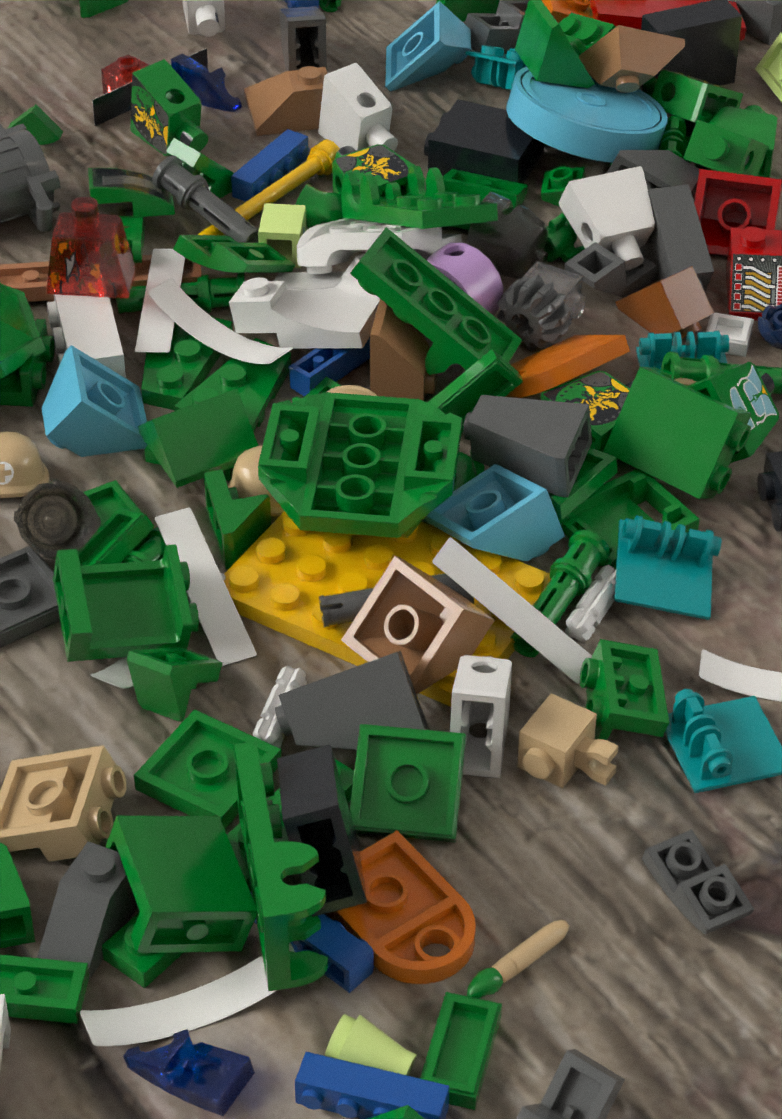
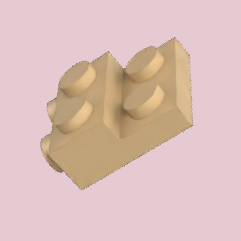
[0,745,126,862]

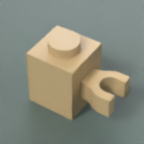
[517,693,618,788]

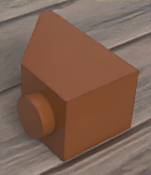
[615,266,714,338]

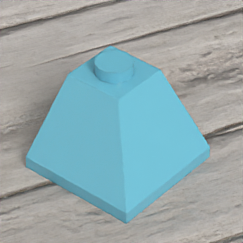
[385,1,471,91]
[41,345,147,457]
[423,464,565,562]

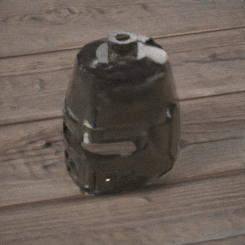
[466,191,548,279]
[13,479,101,559]

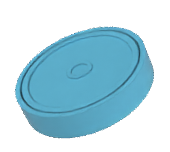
[506,67,668,163]

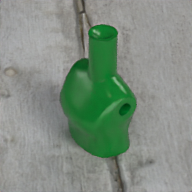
[295,183,344,229]

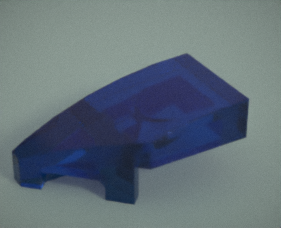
[171,53,242,112]
[123,1029,255,1116]

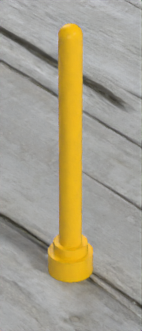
[198,139,340,236]

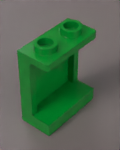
[603,366,751,499]
[53,544,199,662]
[105,815,257,953]

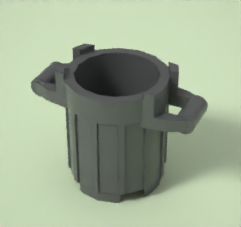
[0,124,61,232]

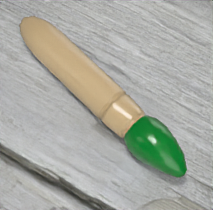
[466,920,569,999]

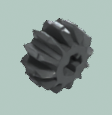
[497,275,573,351]

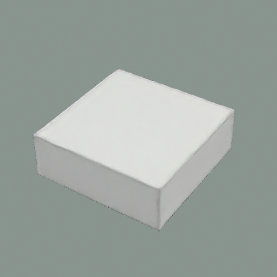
[706,312,754,357]

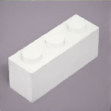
[47,277,126,378]

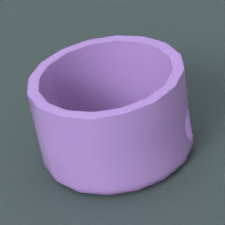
[426,243,503,316]

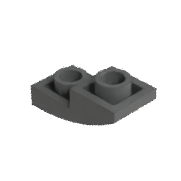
[642,829,754,935]

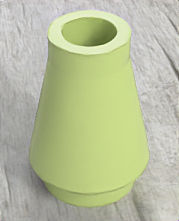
[325,1014,417,1076]

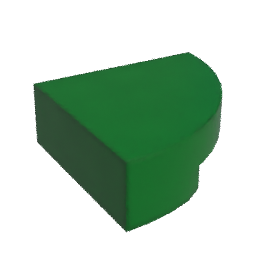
[7,104,64,145]

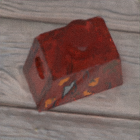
[47,197,136,298]

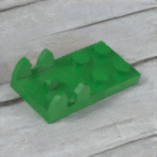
[341,166,498,229]
[350,227,522,375]
[234,741,328,991]

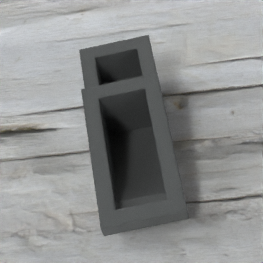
[465,0,529,54]

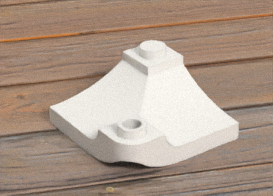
[297,218,462,274]
[229,253,380,349]

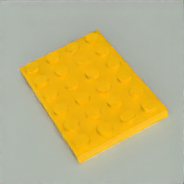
[224,511,551,707]

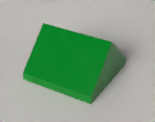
[515,0,595,88]
[138,389,259,488]

